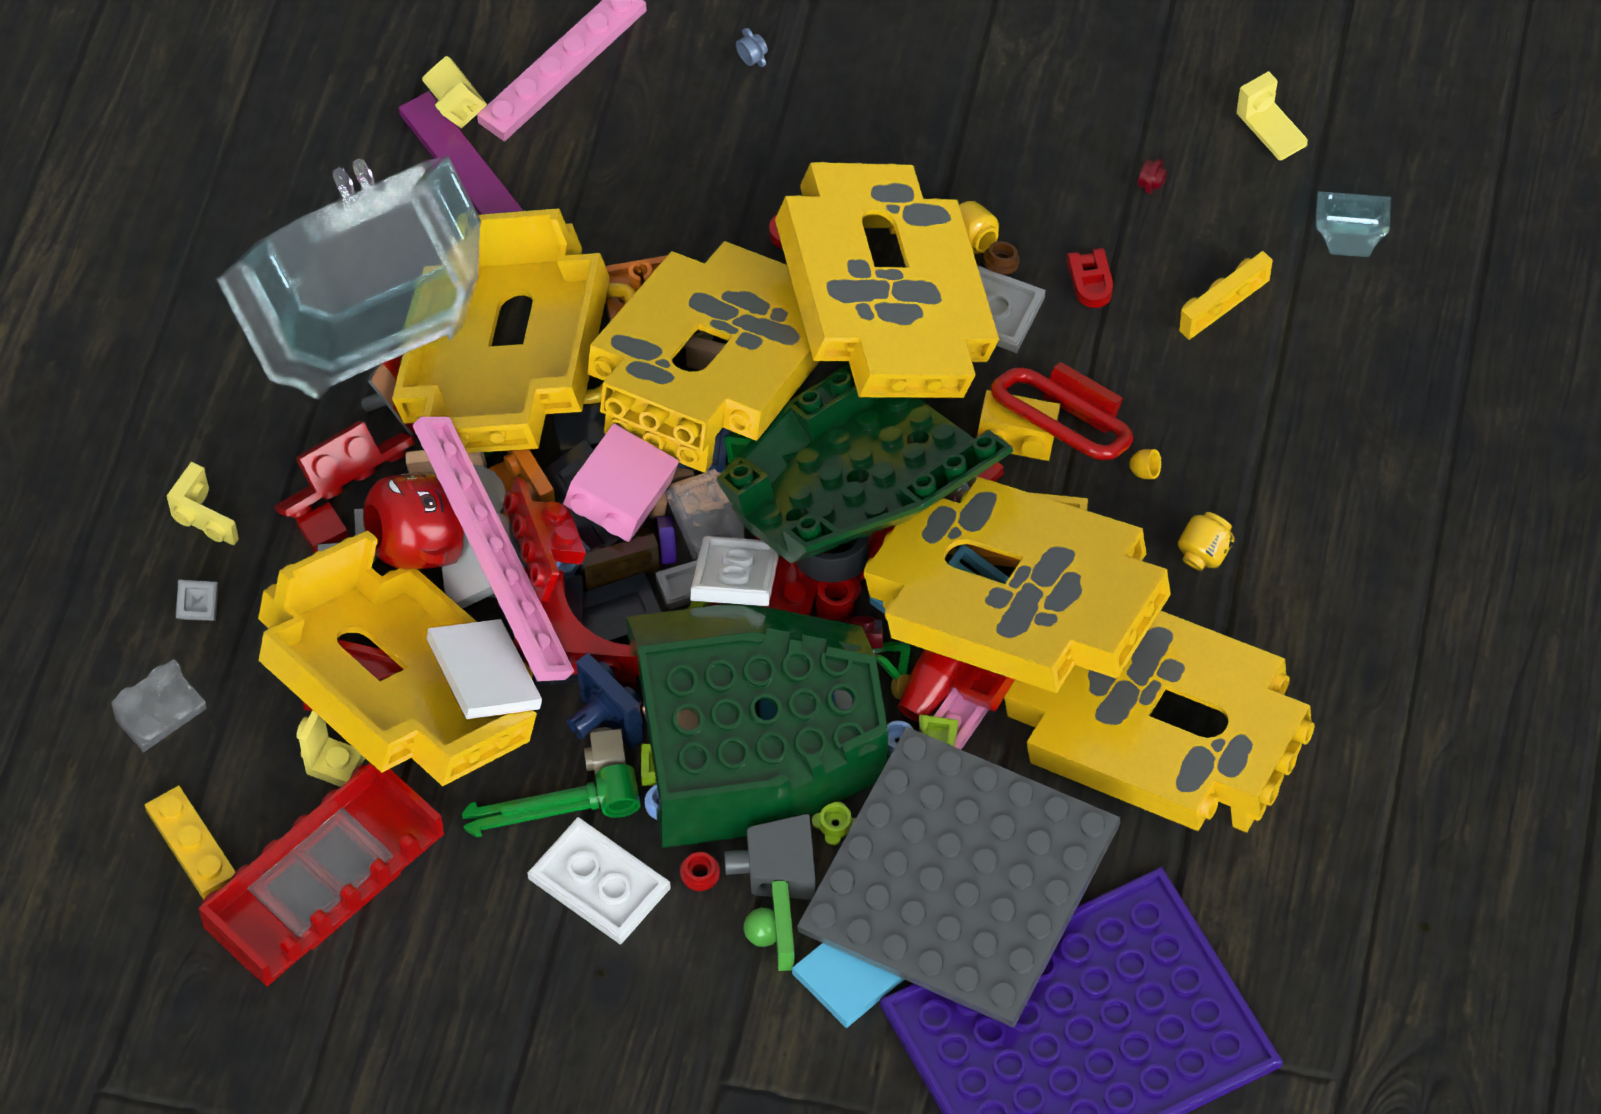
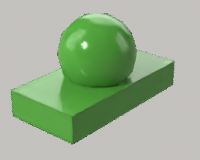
[743,880,794,971]

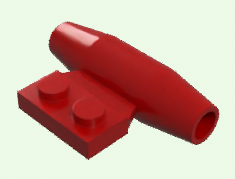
[897,649,1015,723]

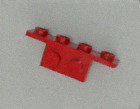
[274,421,415,518]
[503,478,586,602]

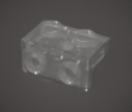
[664,469,745,561]
[111,660,207,752]

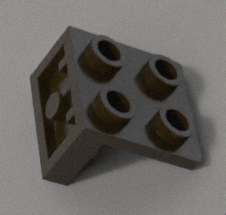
[579,522,660,590]

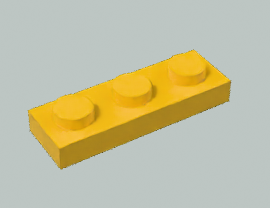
[1179,251,1273,340]
[144,786,235,900]

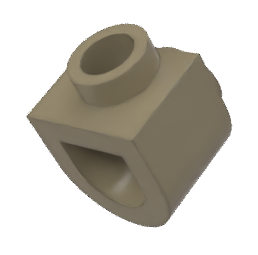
[584,727,626,777]

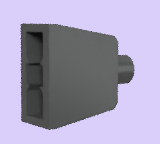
[724,814,815,900]

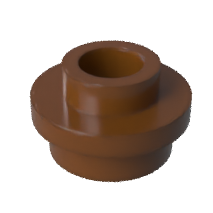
[983,241,1020,275]

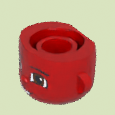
[363,472,464,570]

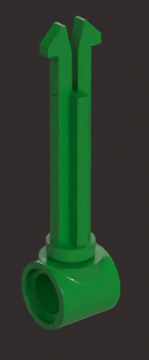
[462,764,641,837]

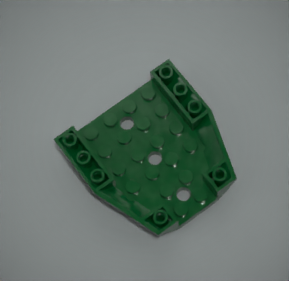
[716,364,1013,564]
[626,604,888,848]

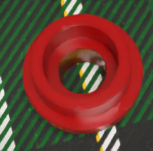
[680,852,720,891]

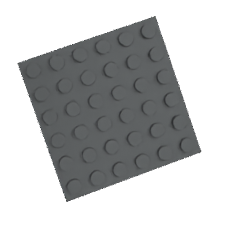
[797,727,1121,1028]

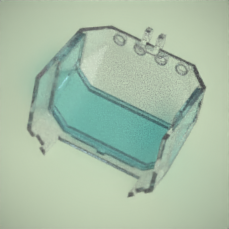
[217,155,481,399]

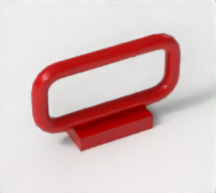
[991,362,1133,460]

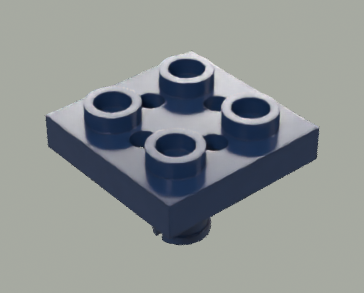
[566,653,643,750]

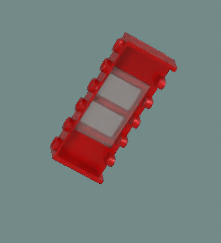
[198,763,444,987]

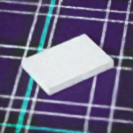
[691,536,779,606]
[426,619,542,719]
[528,817,671,945]

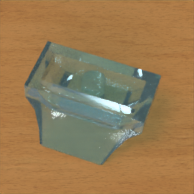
[1316,192,1391,257]

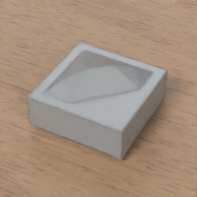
[176,580,219,621]

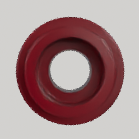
[1138,158,1168,194]

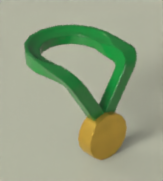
[872,642,910,699]

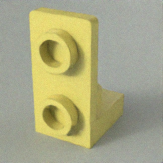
[422,56,487,129]
[1237,71,1308,160]
[167,462,239,545]
[297,711,365,787]

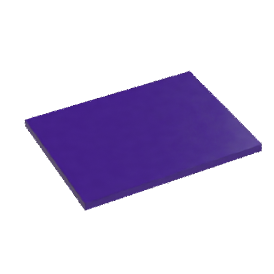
[880,867,1283,1114]

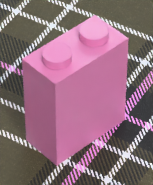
[563,424,679,542]

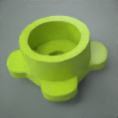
[812,802,856,845]

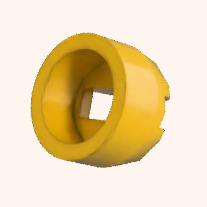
[1130,449,1161,479]

